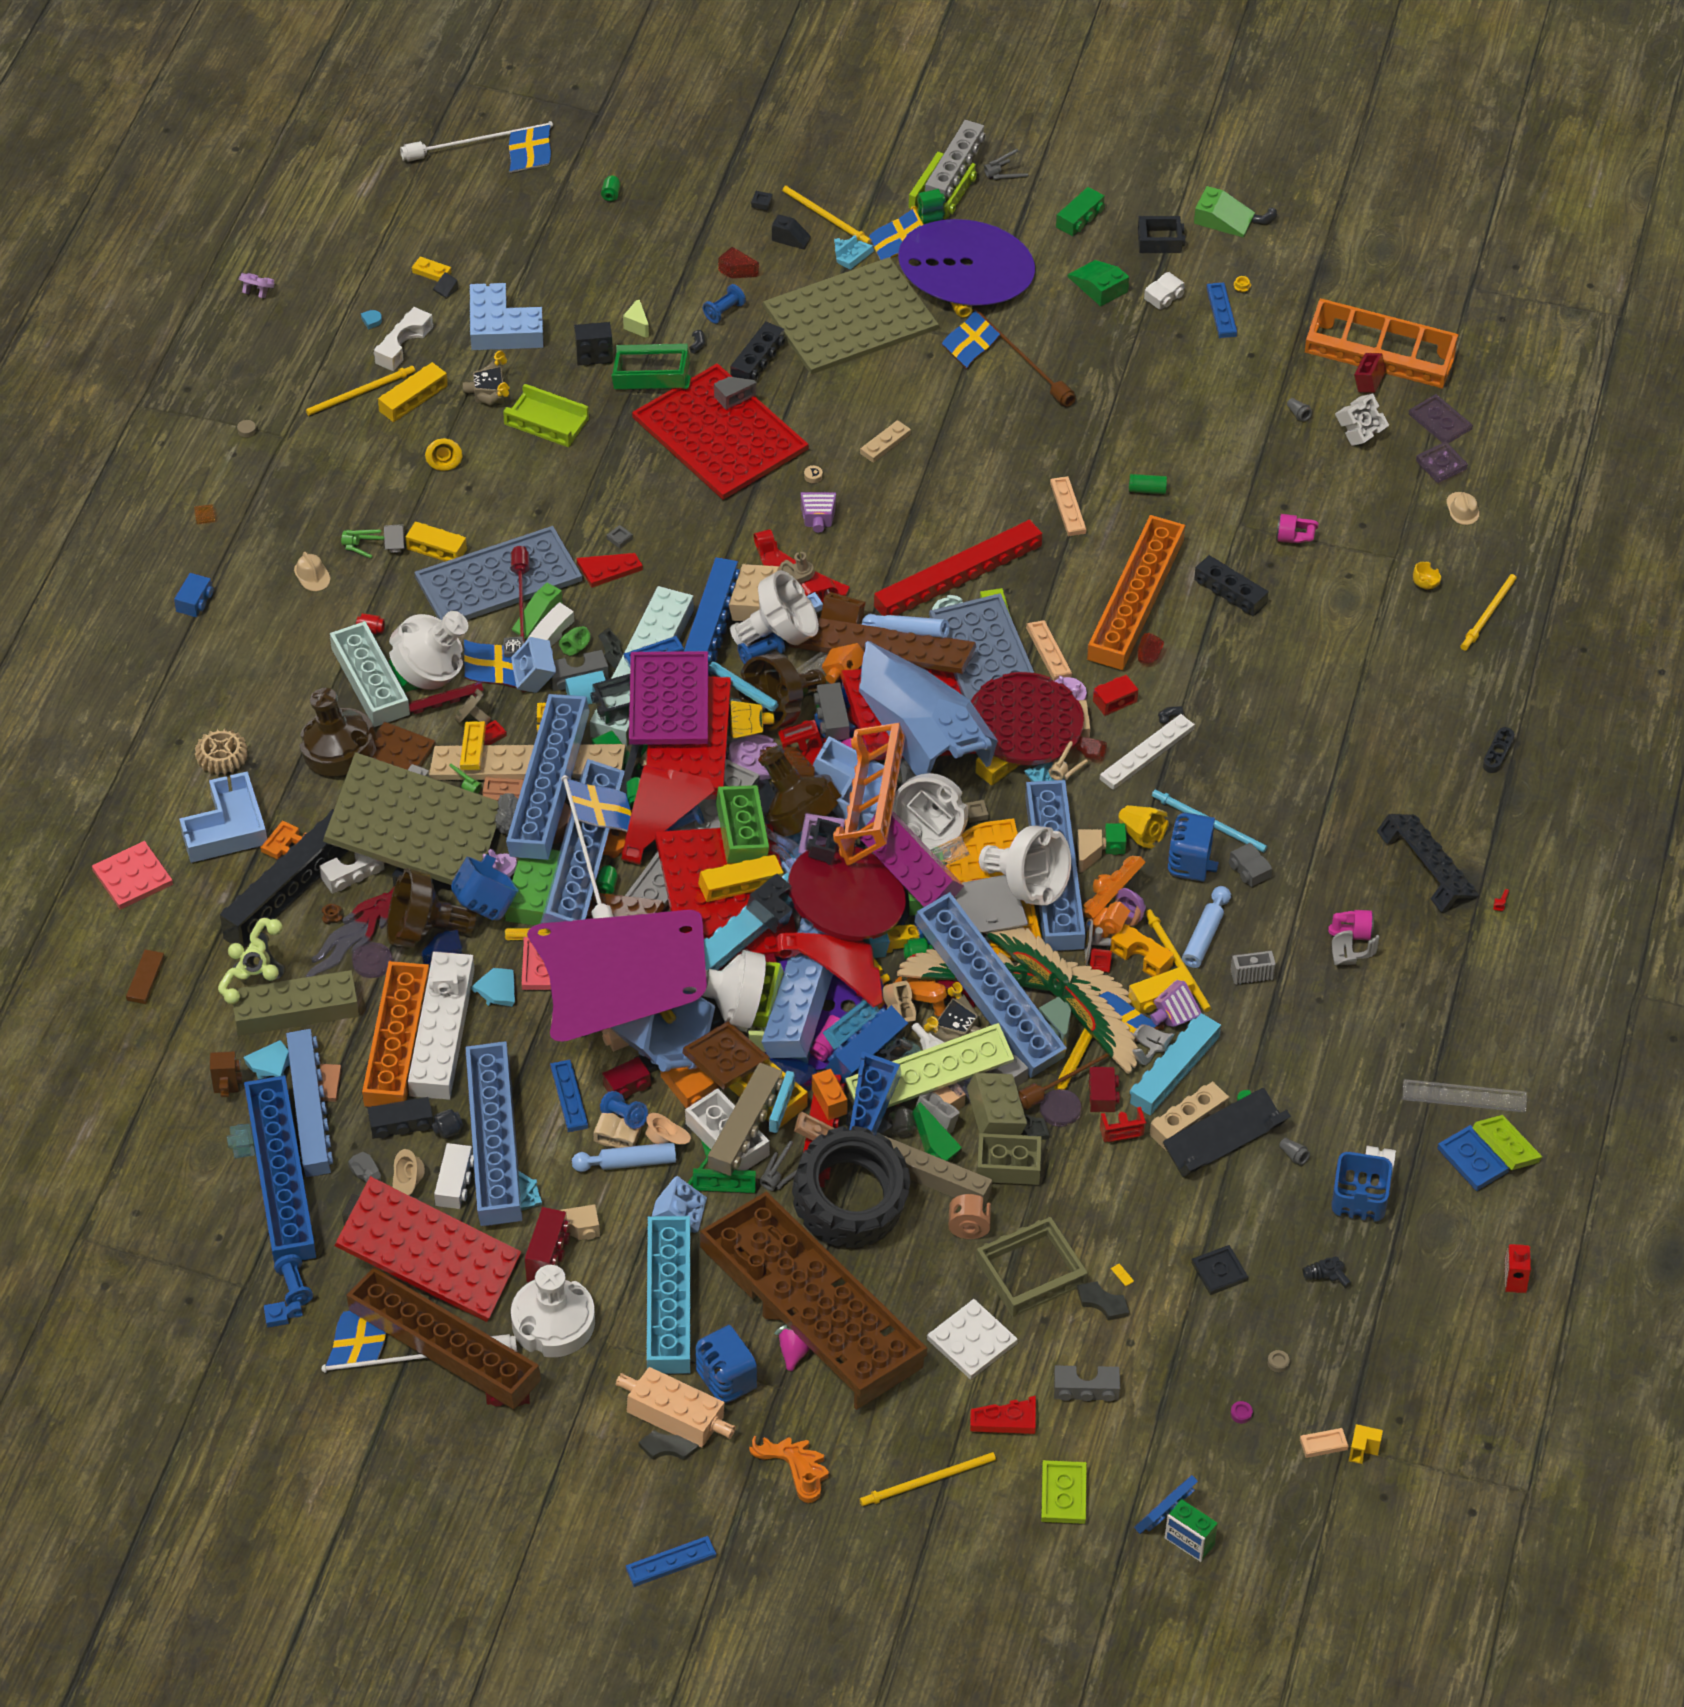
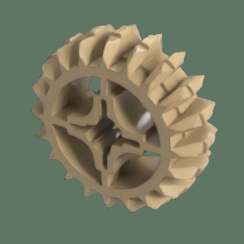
[195,728,248,776]

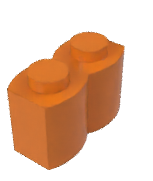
[1092,902,1130,938]

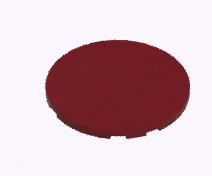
[971,672,1084,765]
[787,844,905,941]

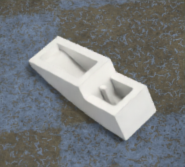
[526,603,574,646]

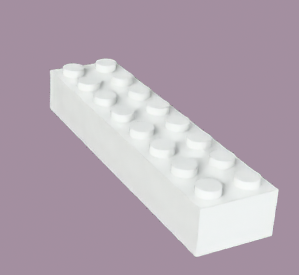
[408,952,474,1100]

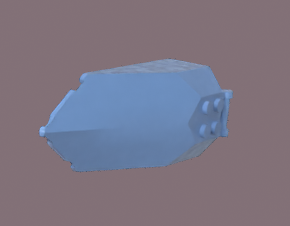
[859,641,998,776]
[610,990,715,1072]

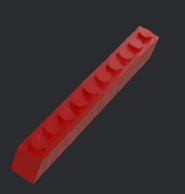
[874,519,1042,616]

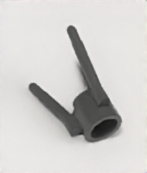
[984,149,1028,180]
[760,1141,797,1191]

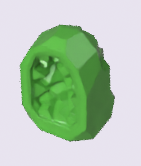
[559,626,590,656]

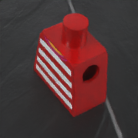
[1505,1244,1530,1293]

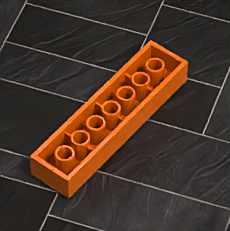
[362,961,429,1107]

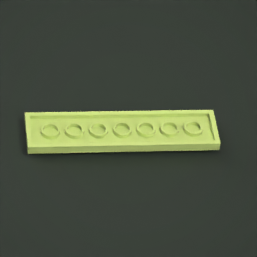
[846,1023,1014,1108]

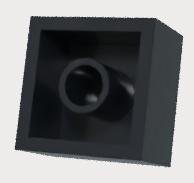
[574,322,613,366]

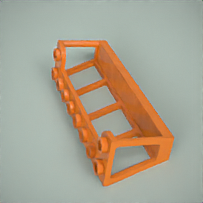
[1305,298,1458,389]
[833,723,905,865]

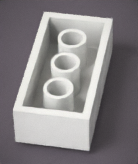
[685,1088,769,1170]

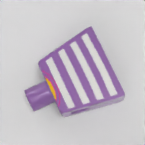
[801,492,836,533]
[1150,980,1201,1027]

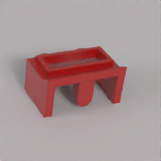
[778,720,823,751]
[1100,1107,1146,1142]

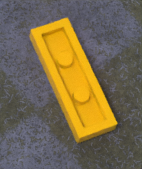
[460,721,486,770]

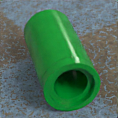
[1129,474,1167,494]

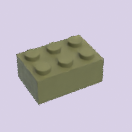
[967,1073,1027,1135]
[977,1133,1041,1185]

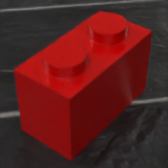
[1093,675,1138,716]

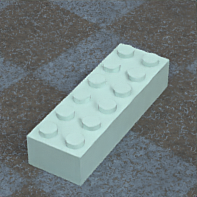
[330,621,410,727]

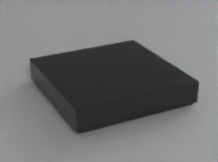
[1191,1245,1248,1295]

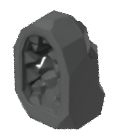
[348,1152,381,1182]

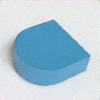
[361,310,382,329]

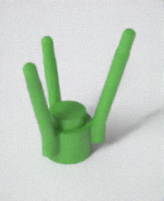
[341,530,384,558]
[449,763,482,794]

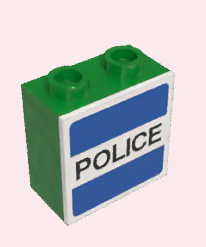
[1165,1499,1218,1562]

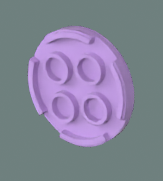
[728,734,777,780]

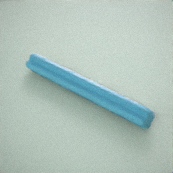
[708,662,778,711]

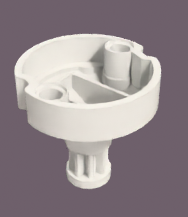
[730,570,818,647]
[389,611,468,689]
[892,774,968,853]
[979,826,1071,905]
[683,950,766,1032]
[511,1265,595,1357]

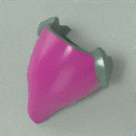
[774,1324,810,1371]

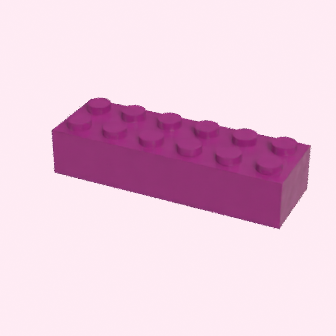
[859,811,964,907]

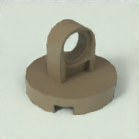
[453,689,491,725]

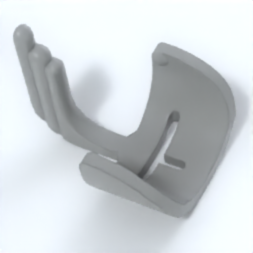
[1332,930,1379,965]
[1132,1024,1174,1065]

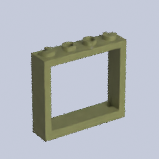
[976,1217,1088,1317]

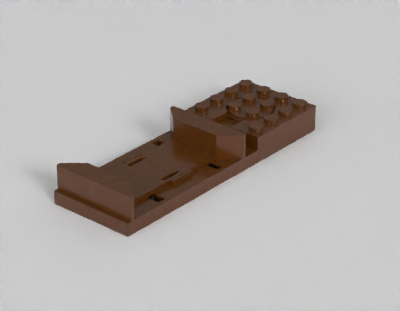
[700,1191,927,1410]

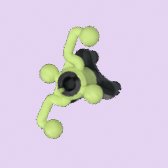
[218,918,285,1004]

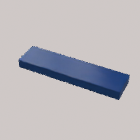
[1206,282,1237,338]
[550,1060,588,1132]
[626,1536,716,1587]

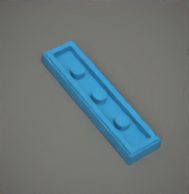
[823,999,879,1049]

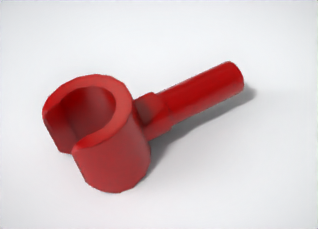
[1493,889,1509,911]

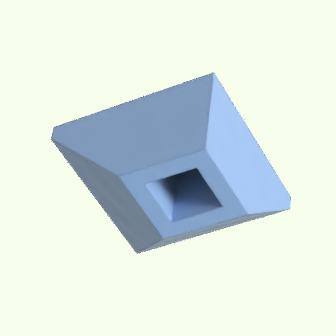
[652,1176,707,1233]

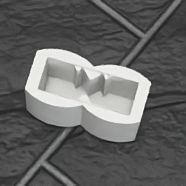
[1144,272,1185,310]

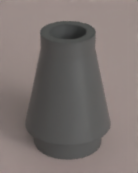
[1287,398,1312,421]
[1279,1138,1310,1165]

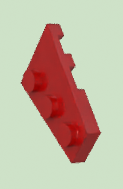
[576,553,643,588]
[970,1395,1036,1434]

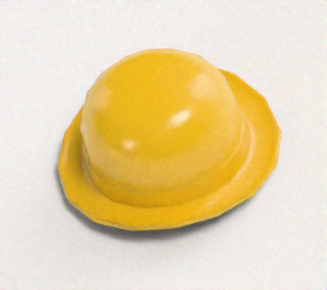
[425,438,463,471]

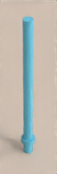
[1152,789,1267,853]

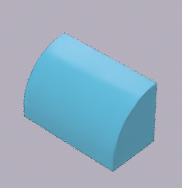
[565,671,605,704]

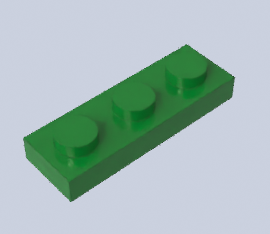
[693,1168,756,1193]

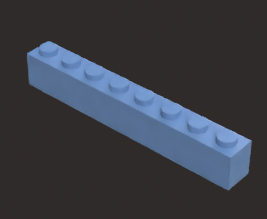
[286,1029,333,1177]

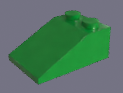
[1067,260,1129,307]

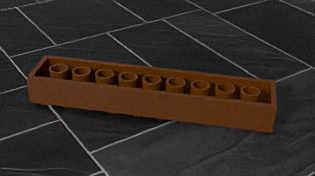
[346,1267,541,1409]

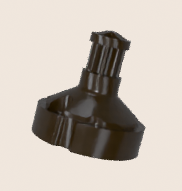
[738,653,826,731]
[300,688,377,776]
[758,745,841,837]
[387,868,477,949]

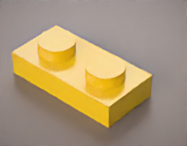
[412,257,452,282]

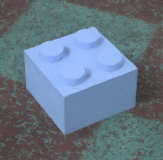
[511,637,556,693]

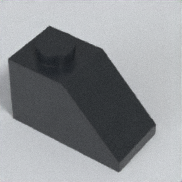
[772,214,811,250]

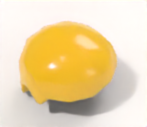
[1413,562,1441,590]

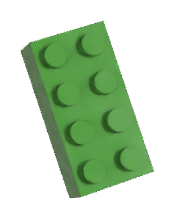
[716,785,769,864]
[505,850,560,926]

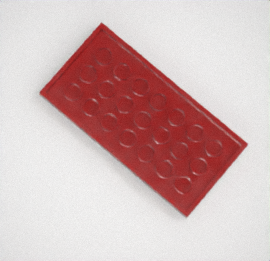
[646,677,731,800]
[334,1176,521,1322]

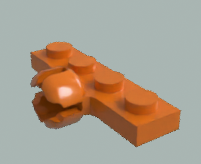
[1082,856,1145,919]

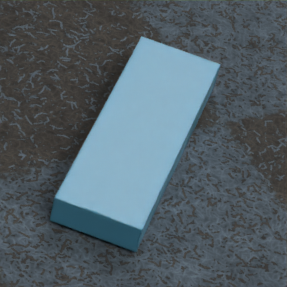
[769,1071,795,1133]

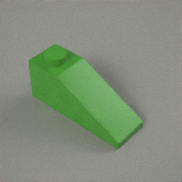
[512,582,562,639]

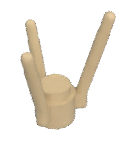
[1048,741,1088,780]

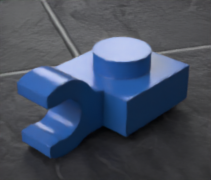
[264,1301,303,1328]

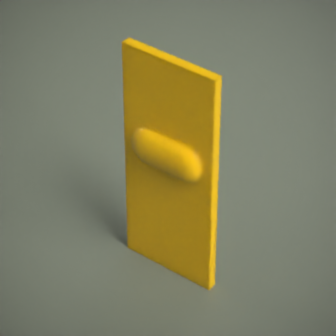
[1111,1264,1134,1286]

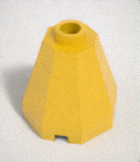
[1119,806,1169,849]

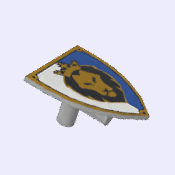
[1084,919,1111,965]

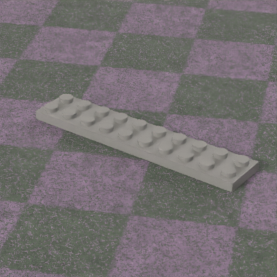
[625,759,760,912]

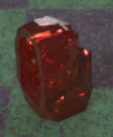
[1138,633,1164,664]
[1076,737,1107,761]

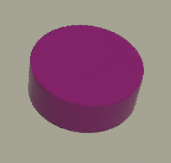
[1230,1401,1253,1424]

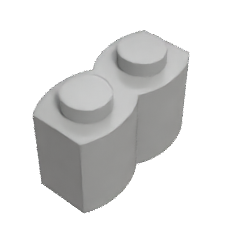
[916,1092,959,1134]

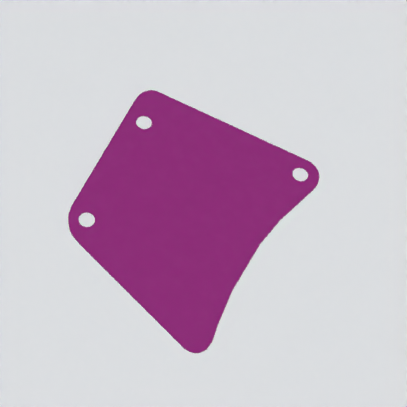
[527,910,707,1041]

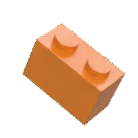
[812,1069,847,1120]

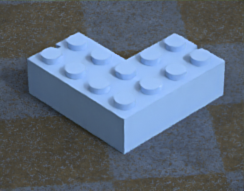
[470,283,543,350]
[813,736,884,830]
[180,772,267,863]

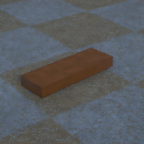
[126,949,165,1004]

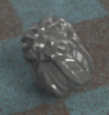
[495,793,518,835]

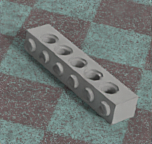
[925,120,986,201]

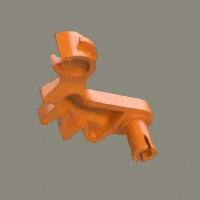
[862,977,947,1017]

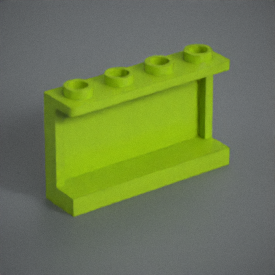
[503,384,589,447]

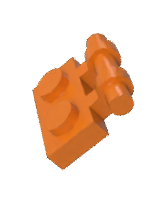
[261,821,306,859]

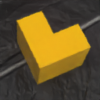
[1349,1424,1383,1464]

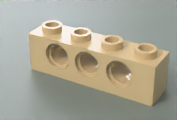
[1150,1081,1229,1151]

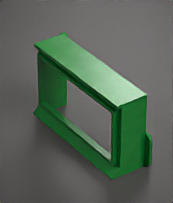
[611,344,691,389]

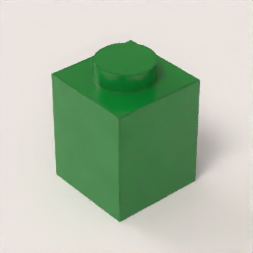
[1104,823,1126,855]

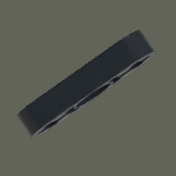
[1483,727,1515,773]

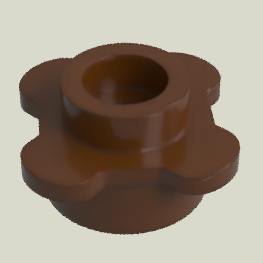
[322,904,342,923]

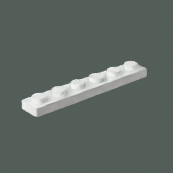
[1100,714,1195,790]

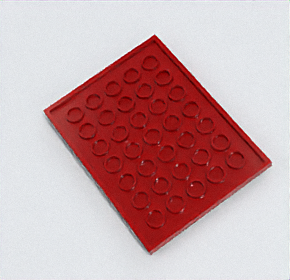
[632,363,809,500]
[655,824,797,960]

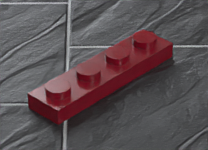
[408,682,483,714]

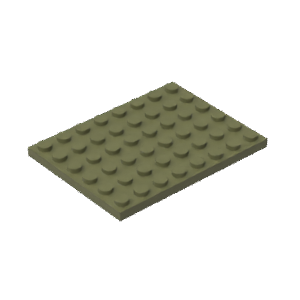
[763,257,939,375]
[323,752,499,885]

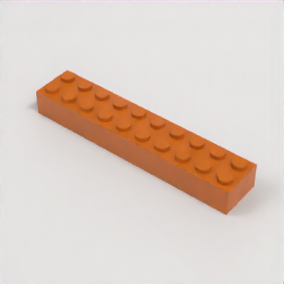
[1087,515,1185,670]

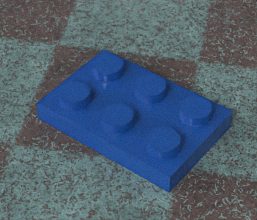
[1437,1125,1510,1191]
[1134,1475,1198,1534]

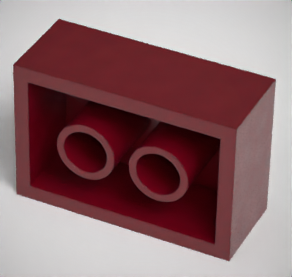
[525,1207,571,1282]

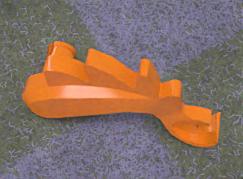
[749,1436,828,1503]

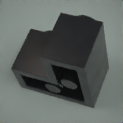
[746,874,793,933]

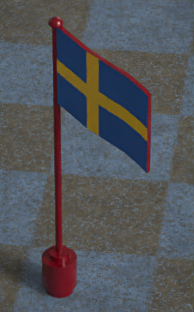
[464,546,530,692]

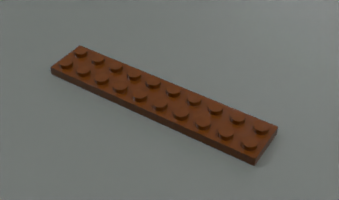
[788,618,976,674]

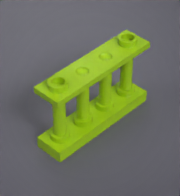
[909,152,977,220]

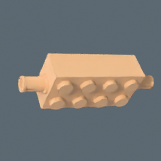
[616,1367,736,1448]

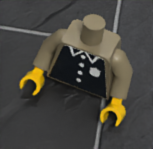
[463,351,510,405]
[924,982,981,1042]

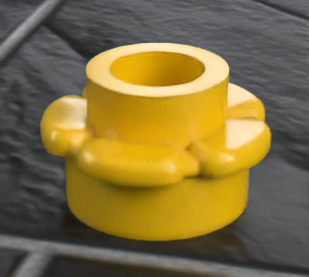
[1234,276,1251,292]

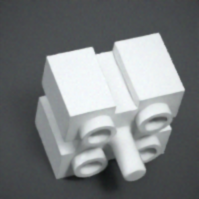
[1335,394,1389,446]

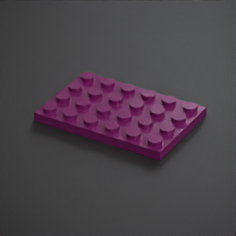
[629,651,708,744]

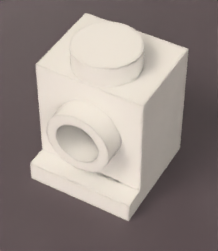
[429,967,459,996]

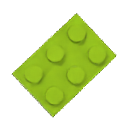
[1472,1115,1542,1170]
[1041,1460,1086,1524]

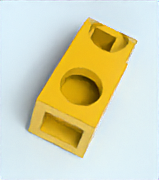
[887,925,920,953]

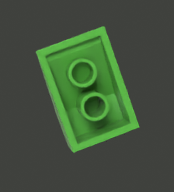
[1194,186,1255,238]

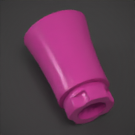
[809,1015,840,1062]

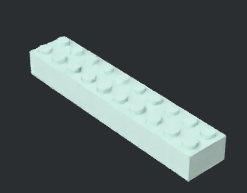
[590,586,694,746]

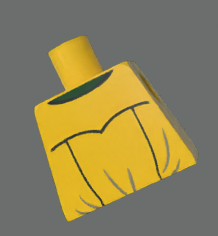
[730,701,774,738]

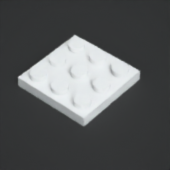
[927,1299,1018,1380]

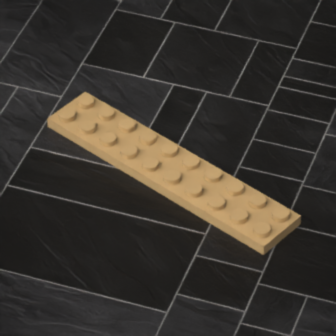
[429,744,626,780]

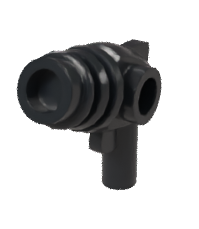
[1302,1256,1351,1288]

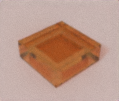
[194,504,215,524]

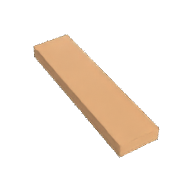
[1050,476,1086,536]
[1026,620,1072,681]

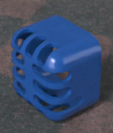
[1168,813,1218,882]
[451,854,518,921]
[1331,1152,1392,1222]
[696,1325,757,1404]

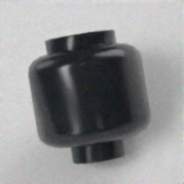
[431,1109,463,1139]

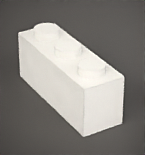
[434,1143,474,1209]

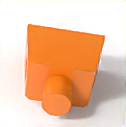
[822,643,864,684]

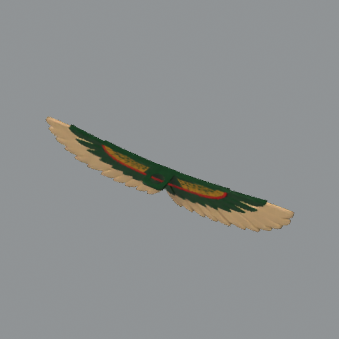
[986,926,1138,1074]
[897,949,1131,1004]

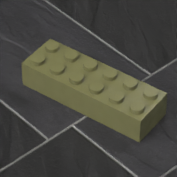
[233,970,359,1036]

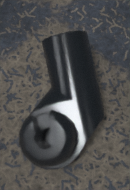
[1252,207,1277,225]
[689,330,706,354]
[1158,706,1183,723]

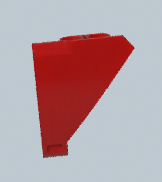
[753,529,850,603]
[621,765,715,865]
[776,933,883,1008]

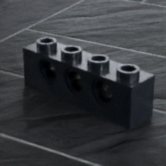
[730,321,786,380]
[1194,555,1269,617]

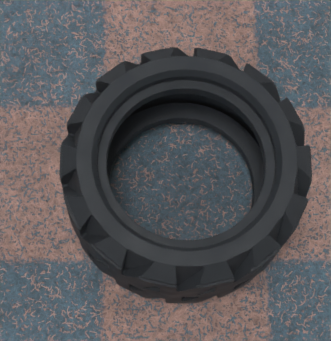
[792,1126,910,1248]

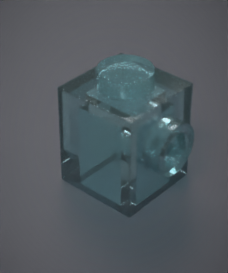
[227,1123,255,1159]

